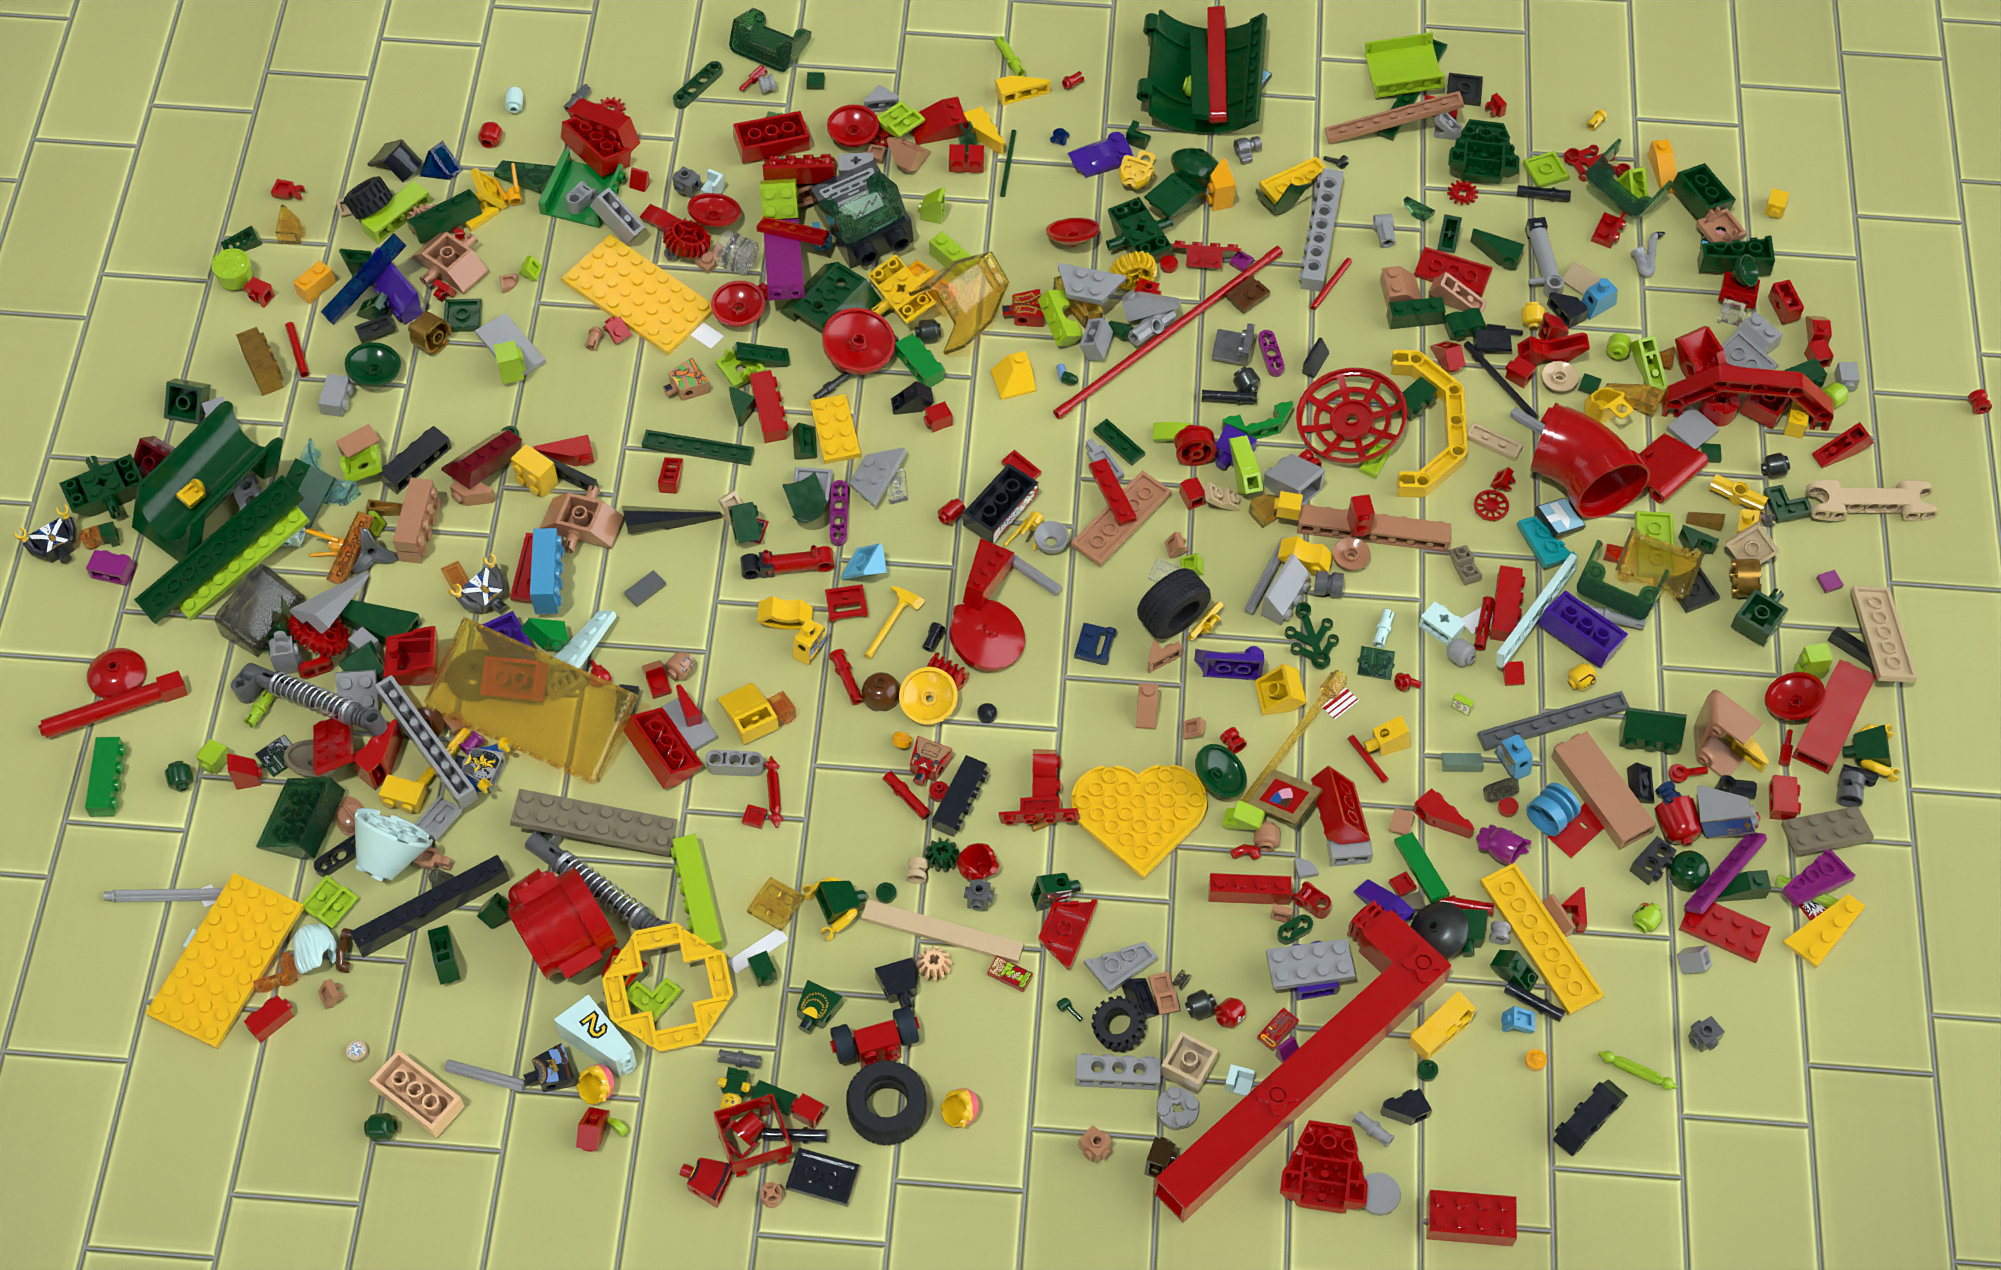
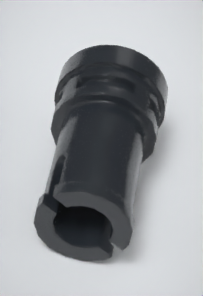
[922,622,945,652]

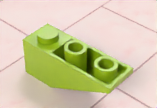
[1229,435,1263,494]

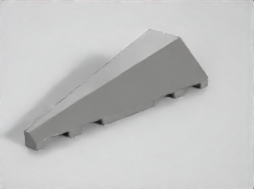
[289,573,370,634]

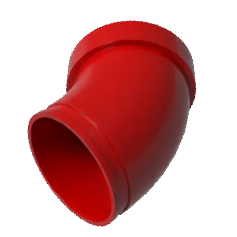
[1530,403,1650,518]

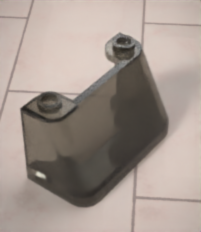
[215,564,306,657]

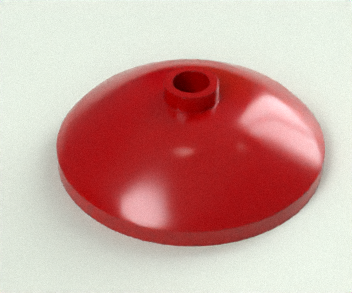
[827,104,879,147]
[687,193,741,227]
[1046,218,1099,247]
[711,280,765,327]
[87,648,147,699]
[1765,672,1826,720]

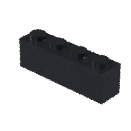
[379,426,452,494]
[932,755,989,837]

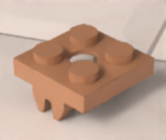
[1696,207,1747,243]

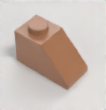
[450,481,496,506]
[1136,683,1159,730]

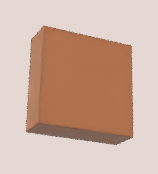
[867,144,887,164]
[1270,903,1293,923]

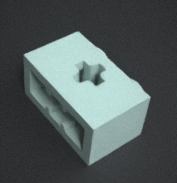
[1418,601,1466,646]

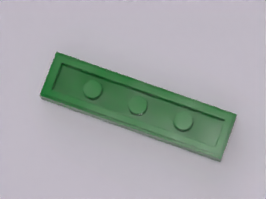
[1394,832,1450,903]

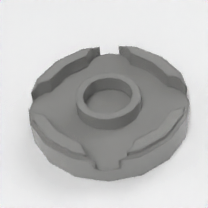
[1364,1172,1401,1216]

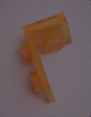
[253,951,299,993]

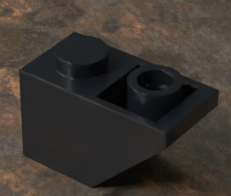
[891,381,934,415]
[1380,1088,1432,1126]

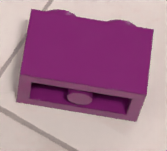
[86,550,135,586]

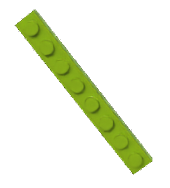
[178,506,310,621]

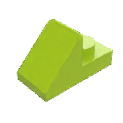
[1222,800,1265,830]

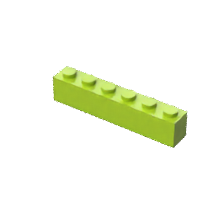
[670,834,723,950]

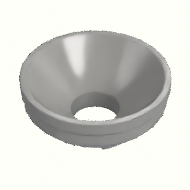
[1034,521,1069,553]

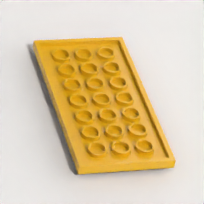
[561,234,713,355]
[145,872,305,1049]

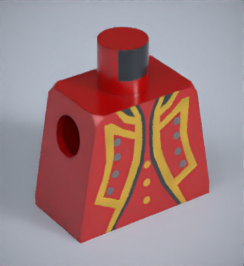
[1002,289,1044,327]

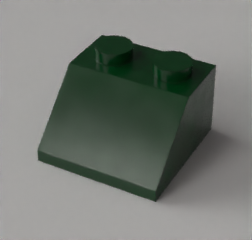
[164,378,211,424]

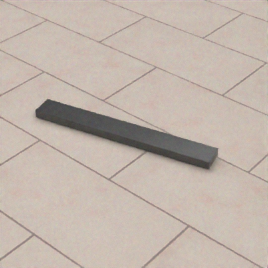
[1477,691,1629,752]

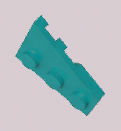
[1517,516,1578,569]

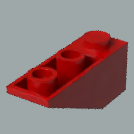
[1412,788,1475,839]

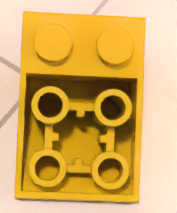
[717,682,779,745]

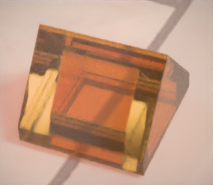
[1659,346,1675,371]

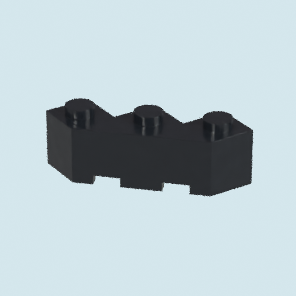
[1553,1079,1628,1156]

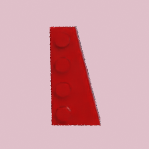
[962,538,1015,610]

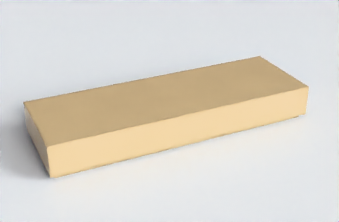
[1467,422,1523,462]

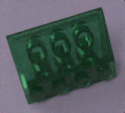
[256,778,346,859]

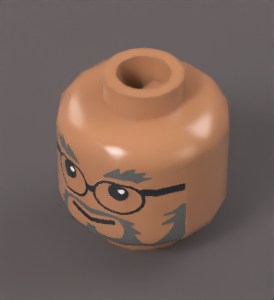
[666,652,695,680]

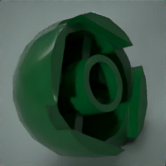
[1669,850,1710,892]

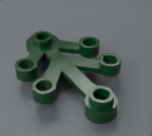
[1284,602,1339,669]

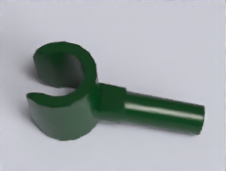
[1056,998,1083,1022]

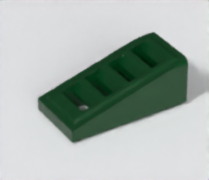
[221,225,263,252]

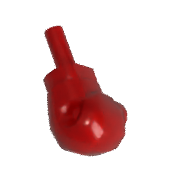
[590,660,612,688]

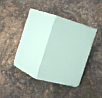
[701,169,725,194]
[1224,1064,1255,1096]

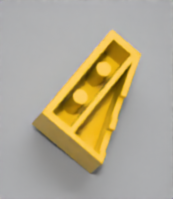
[1408,990,1476,1060]

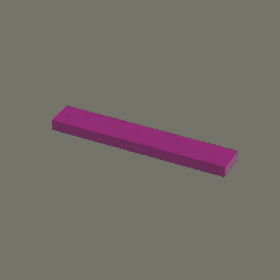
[1684,832,1767,914]

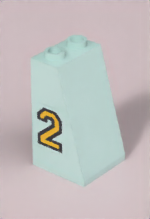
[554,995,637,1077]

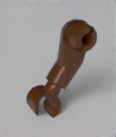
[335,928,352,973]

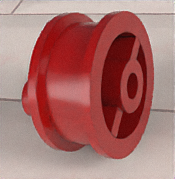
[1174,425,1217,466]

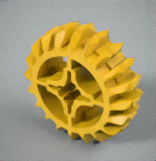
[1109,251,1158,291]

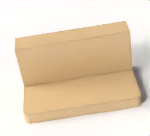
[1563,262,1602,295]

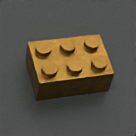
[236,327,284,396]

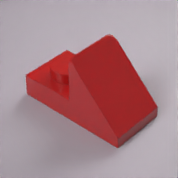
[642,660,672,699]
[1561,887,1587,933]

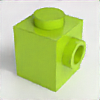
[196,739,230,774]

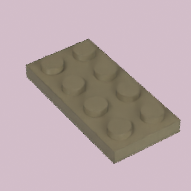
[1781,806,1874,856]

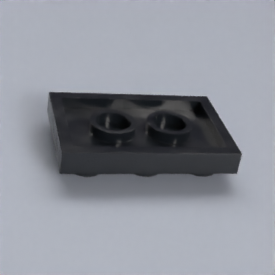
[785,1148,860,1207]

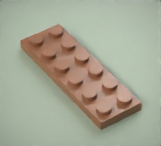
[1071,470,1172,567]

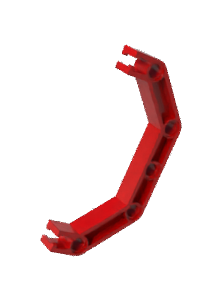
[1661,365,1834,431]

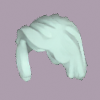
[294,924,337,974]

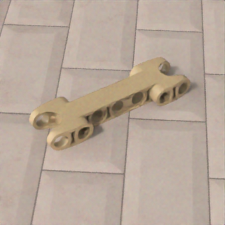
[1806,480,1938,521]

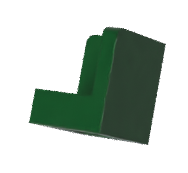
[1126,120,1151,150]
[477,892,510,929]

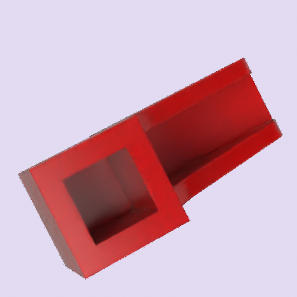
[1517,332,1590,366]

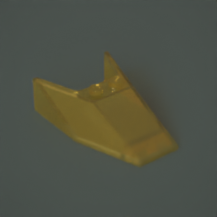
[909,251,1009,355]

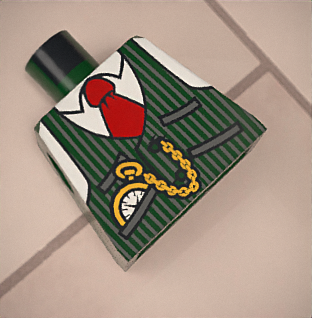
[1030,873,1081,912]

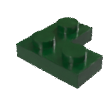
[1764,484,1812,523]

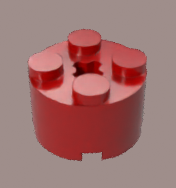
[1699,392,1741,427]

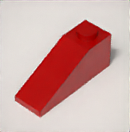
[1812,422,1874,469]
[533,434,595,467]

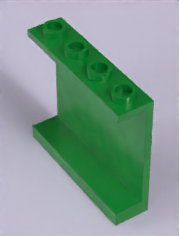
[538,150,626,228]

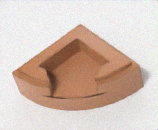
[499,273,518,294]

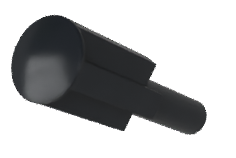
[1485,323,1523,336]

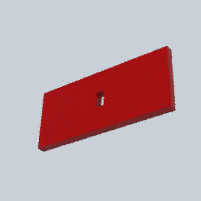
[1547,802,1604,858]

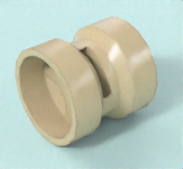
[906,857,928,884]

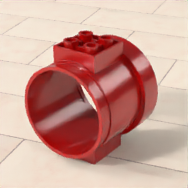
[507,867,618,981]

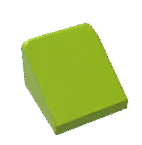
[1181,553,1204,575]

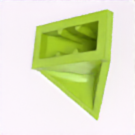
[1607,167,1649,205]

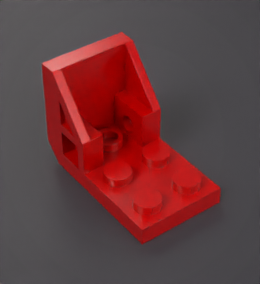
[1675,326,1740,378]

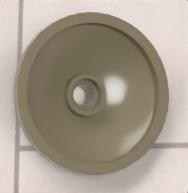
[284,739,344,778]

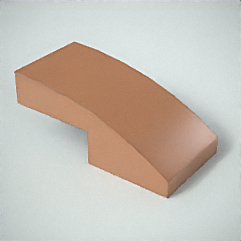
[1148,971,1180,1015]

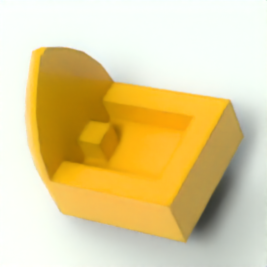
[176,479,206,509]

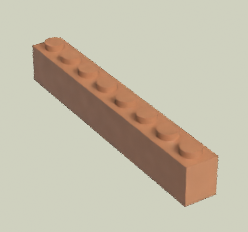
[1297,504,1451,552]

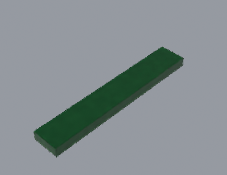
[641,429,755,466]

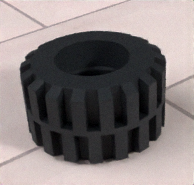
[343,176,393,219]
[1091,996,1147,1053]

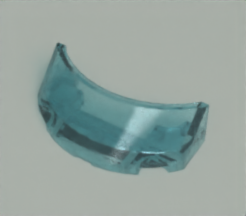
[299,438,361,506]

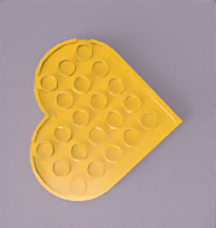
[1071,764,1207,879]

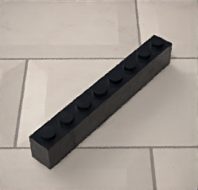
[350,854,510,958]

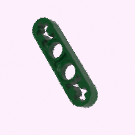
[673,61,723,109]

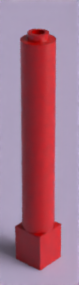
[38,670,188,739]

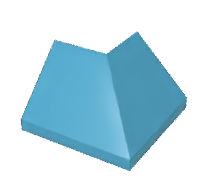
[840,543,887,580]

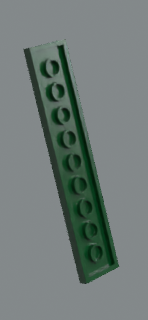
[134,475,304,624]

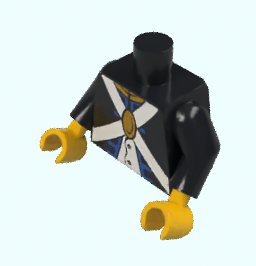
[14,504,77,564]

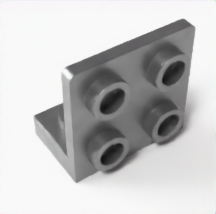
[1212,323,1255,366]

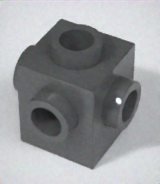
[672,166,701,198]
[964,879,994,911]
[1688,1016,1725,1053]

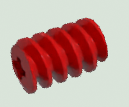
[927,652,970,691]

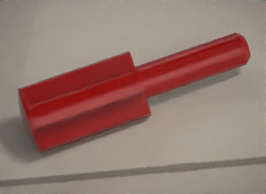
[739,65,767,91]
[1778,729,1793,767]

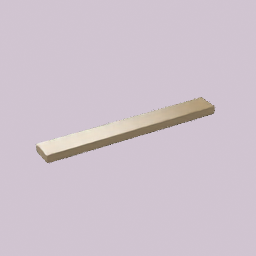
[862,900,1024,964]

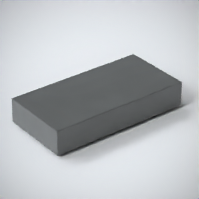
[624,570,666,607]

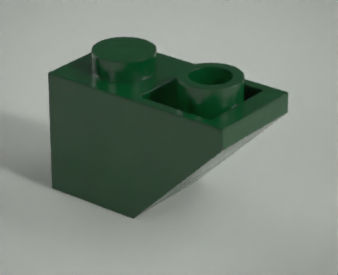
[1490,949,1539,992]

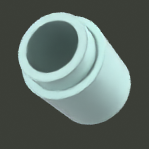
[505,87,523,113]

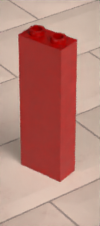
[1792,659,1876,774]

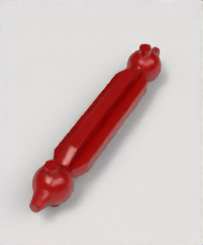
[764,756,784,828]

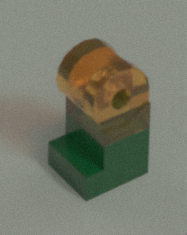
[79,521,120,550]

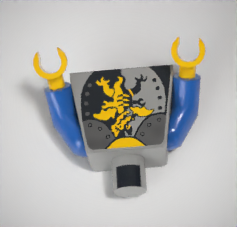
[455,737,512,794]

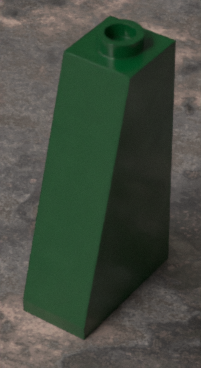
[339,600,422,646]

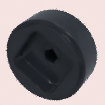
[977,703,997,723]

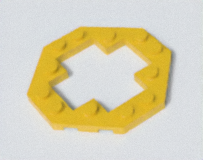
[602,923,733,1053]

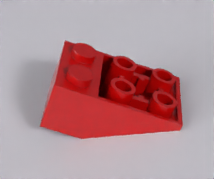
[353,718,403,791]

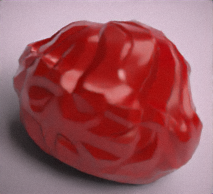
[956,843,999,880]

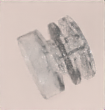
[713,230,759,276]

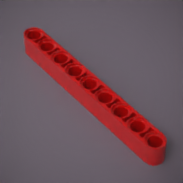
[1207,5,1227,124]

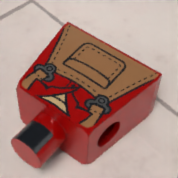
[910,736,953,786]

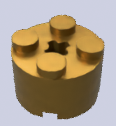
[408,311,452,354]
[1729,558,1762,597]

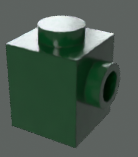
[747,951,777,987]

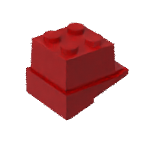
[384,626,439,686]

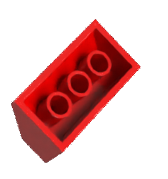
[623,707,703,789]
[1311,765,1370,844]

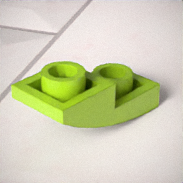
[1153,422,1193,443]

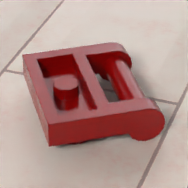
[825,584,868,622]

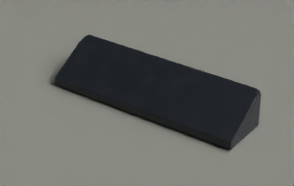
[1827,627,1894,683]

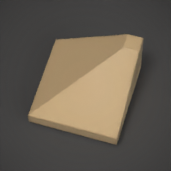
[335,197,352,217]

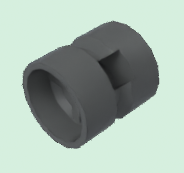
[1314,570,1344,598]
[1836,771,1865,808]

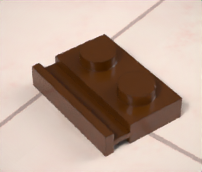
[1226,275,1270,314]

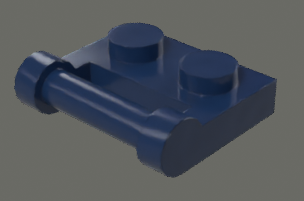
[1074,623,1117,665]

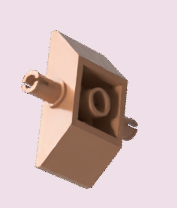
[412,232,489,294]
[540,485,624,554]

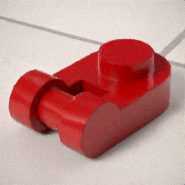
[297,653,334,679]

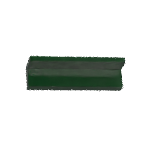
[407,189,482,244]

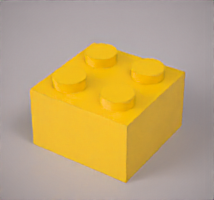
[511,444,559,498]

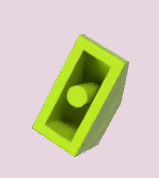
[918,187,945,224]

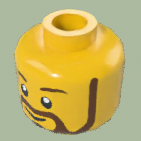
[1567,663,1598,692]

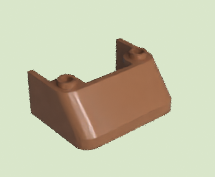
[1694,690,1763,777]

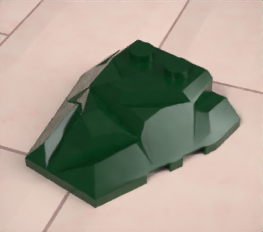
[1448,119,1520,184]

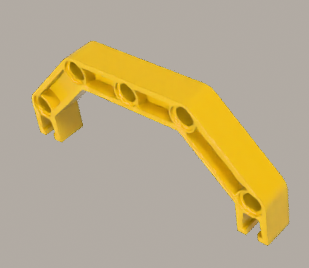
[1391,350,1468,498]

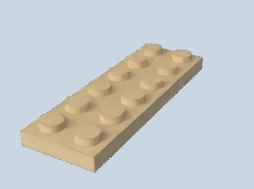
[1851,586,1918,682]

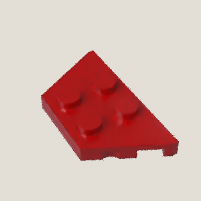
[1038,899,1098,970]

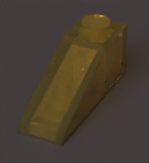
[1605,383,1665,418]

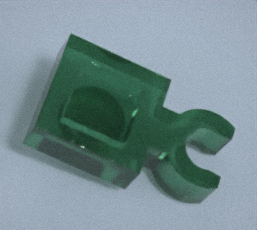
[958,121,977,152]

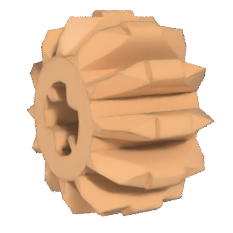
[917,946,952,982]

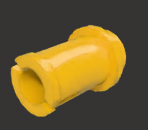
[1586,109,1607,131]

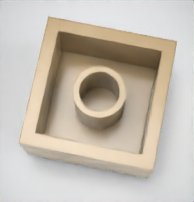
[1160,1031,1218,1094]

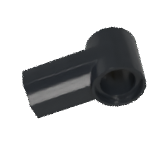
[1714,775,1757,799]

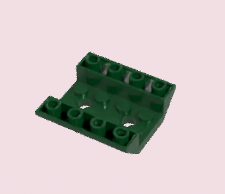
[780,262,881,335]

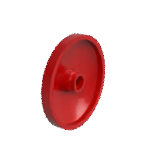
[822,308,895,375]
[949,599,1025,671]

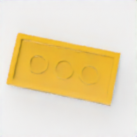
[810,394,861,464]

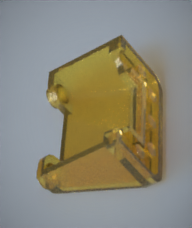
[1615,527,1705,599]

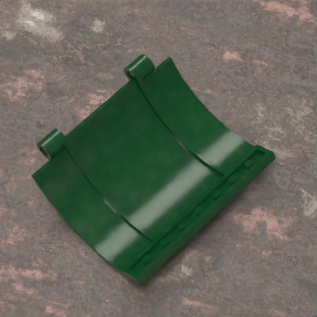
[1136,9,1267,135]

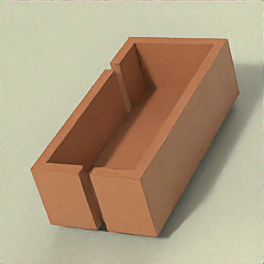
[393,477,441,564]

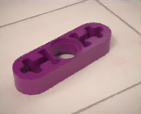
[1258,330,1285,377]

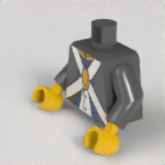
[448,554,507,614]

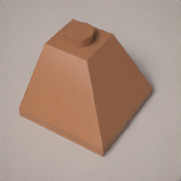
[887,137,931,173]

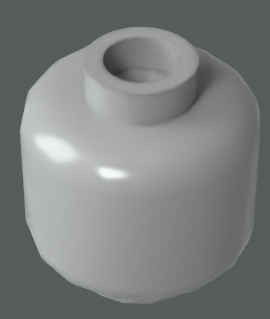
[1446,638,1476,667]

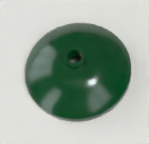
[1171,148,1219,180]
[345,342,401,387]
[1195,744,1247,799]

